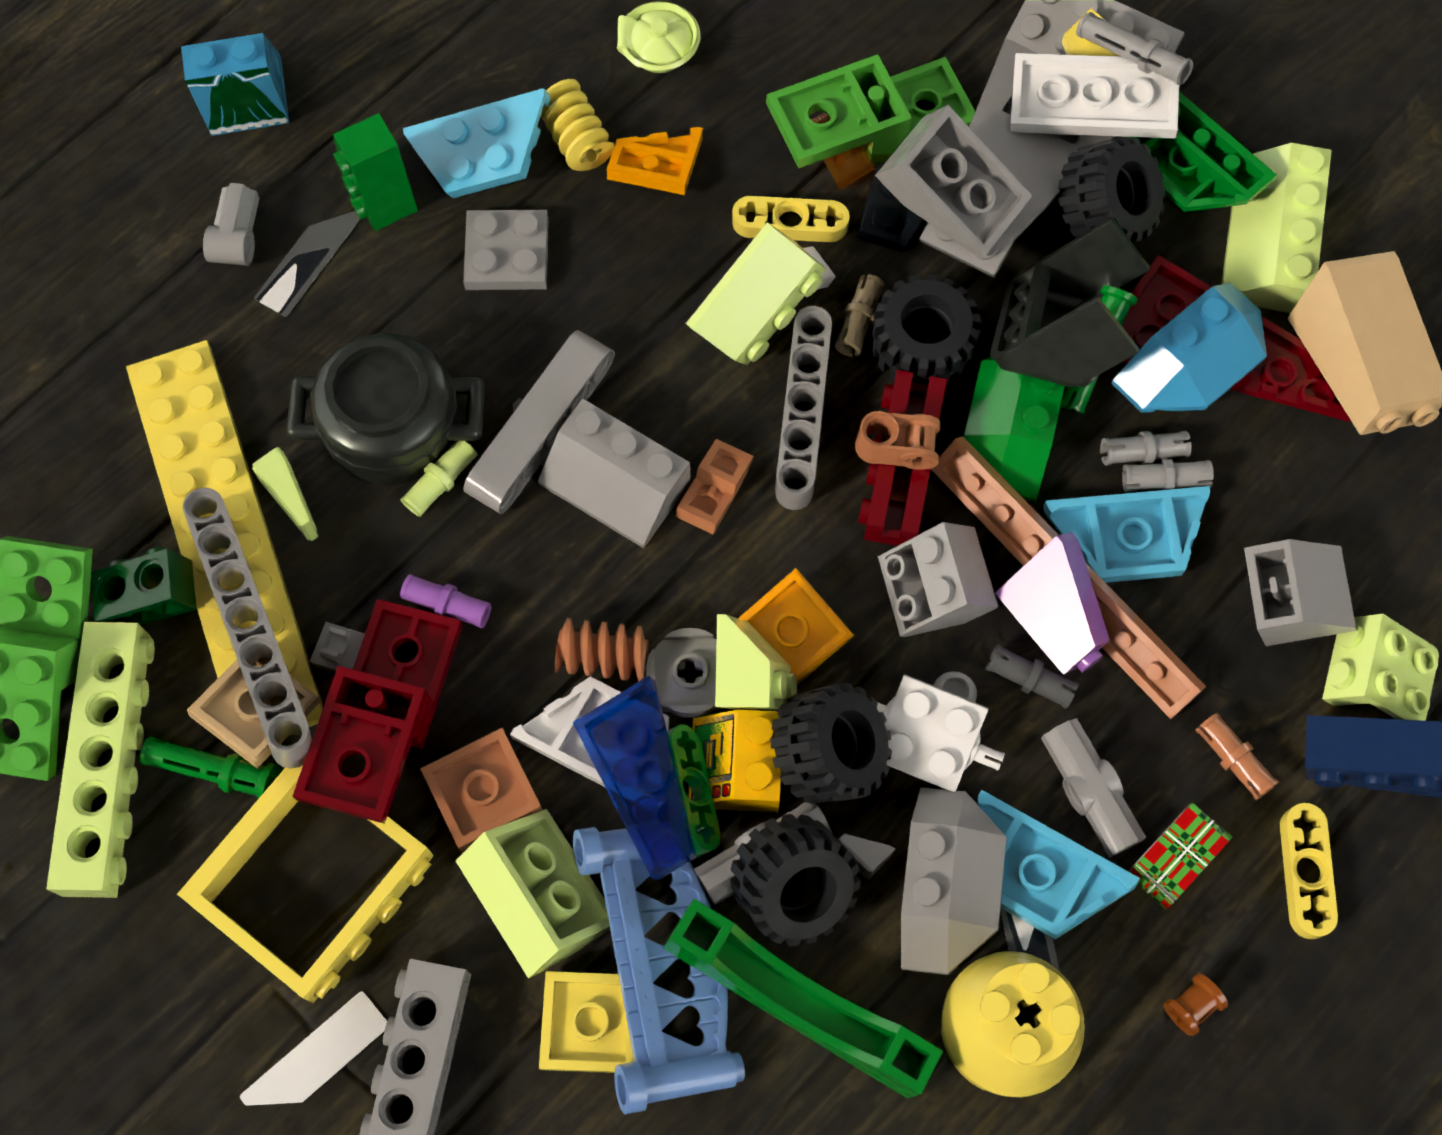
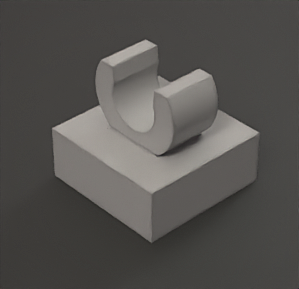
[309,622,365,673]

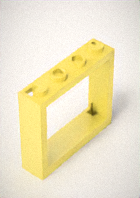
[177,765,434,1003]

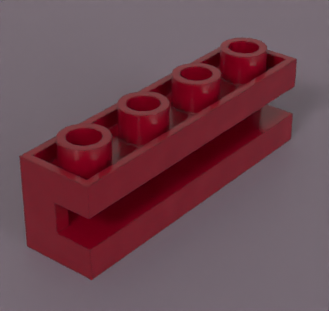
[858,370,947,546]

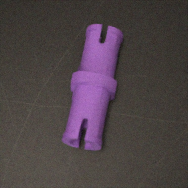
[400,574,491,628]

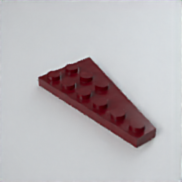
[1122,255,1351,422]

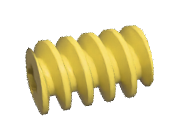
[540,79,614,171]

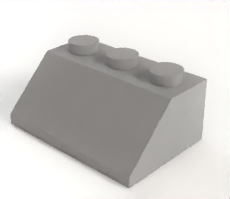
[538,398,691,548]

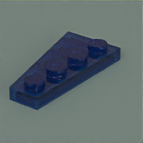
[573,675,697,881]

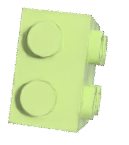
[1322,614,1439,721]

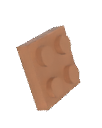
[420,728,543,851]

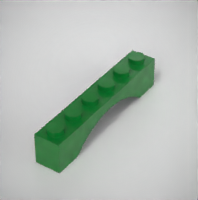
[663,899,943,1099]

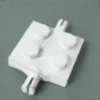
[877,674,1005,792]

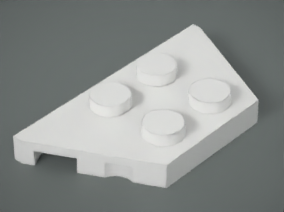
[510,676,669,817]

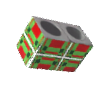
[1128,803,1233,910]

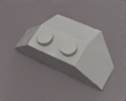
[901,787,1007,975]

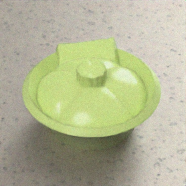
[617,1,700,73]

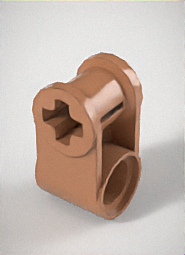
[855,411,940,470]

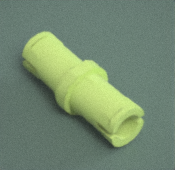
[400,441,478,517]

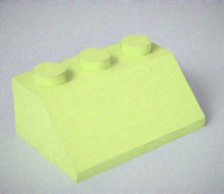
[686,222,826,366]
[456,809,610,978]

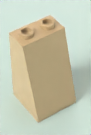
[1287,251,1442,435]

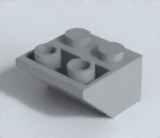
[878,522,998,637]
[1244,539,1357,646]

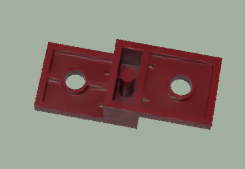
[292,599,463,824]

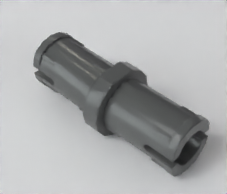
[985,644,1079,709]

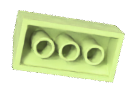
[1221,143,1332,313]

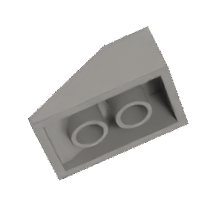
[875,105,1032,258]

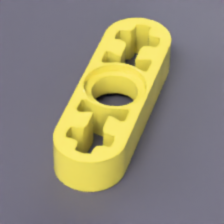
[732,196,850,242]
[1280,803,1338,939]

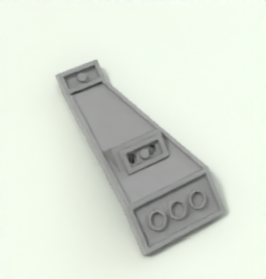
[920,0,1184,278]

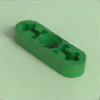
[657,724,720,858]

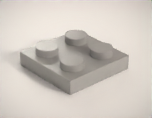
[463,210,549,290]

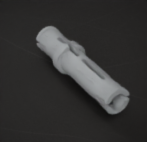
[1076,12,1193,85]

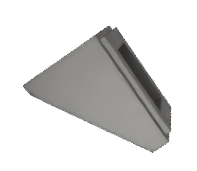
[839,834,895,879]

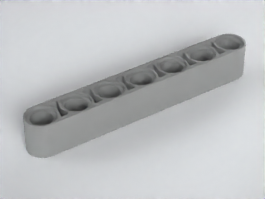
[183,488,312,769]

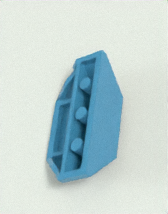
[1111,282,1267,413]

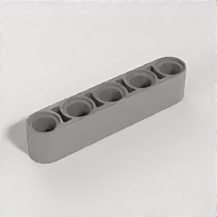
[775,306,832,510]
[464,330,615,514]

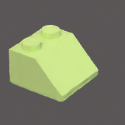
[715,614,797,710]

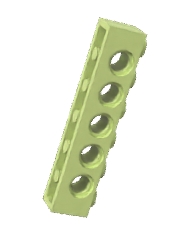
[46,622,155,898]

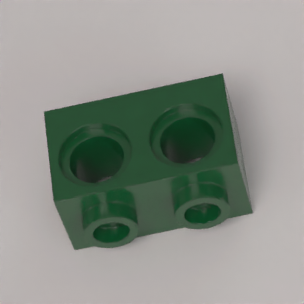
[91,547,197,626]

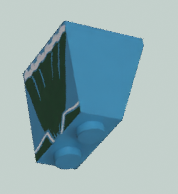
[181,33,290,136]

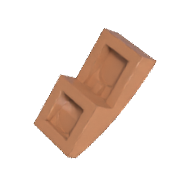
[675,439,754,534]

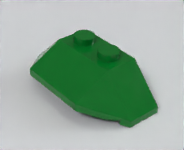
[1127,92,1277,212]
[964,357,1065,502]

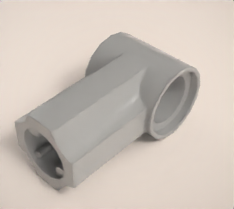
[203,183,260,266]

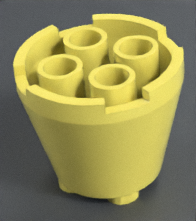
[941,951,1085,1098]

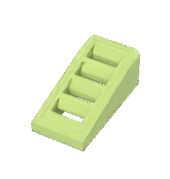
[252,447,318,541]

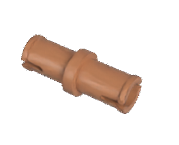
[1195,712,1279,800]

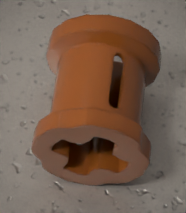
[1163,973,1228,1037]

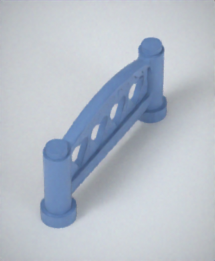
[573,822,745,1114]

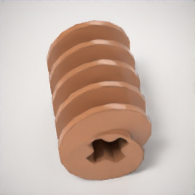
[555,618,649,682]

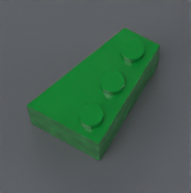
[333,113,418,231]

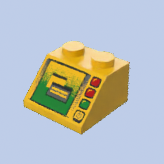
[689,709,781,813]

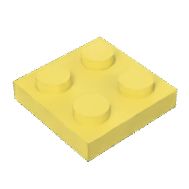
[539,971,634,1073]

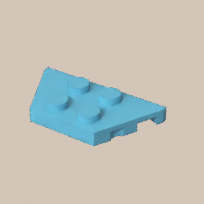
[403,88,550,198]
[1043,486,1210,583]
[978,790,1140,939]

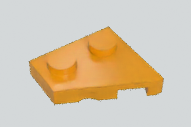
[607,127,703,195]

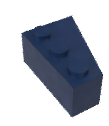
[1305,715,1442,798]

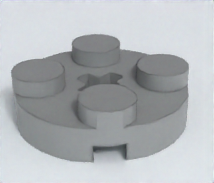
[646,628,721,718]

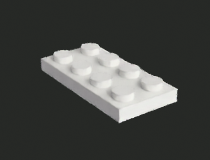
[1010,53,1179,139]

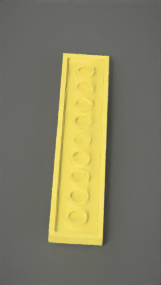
[126,340,323,727]

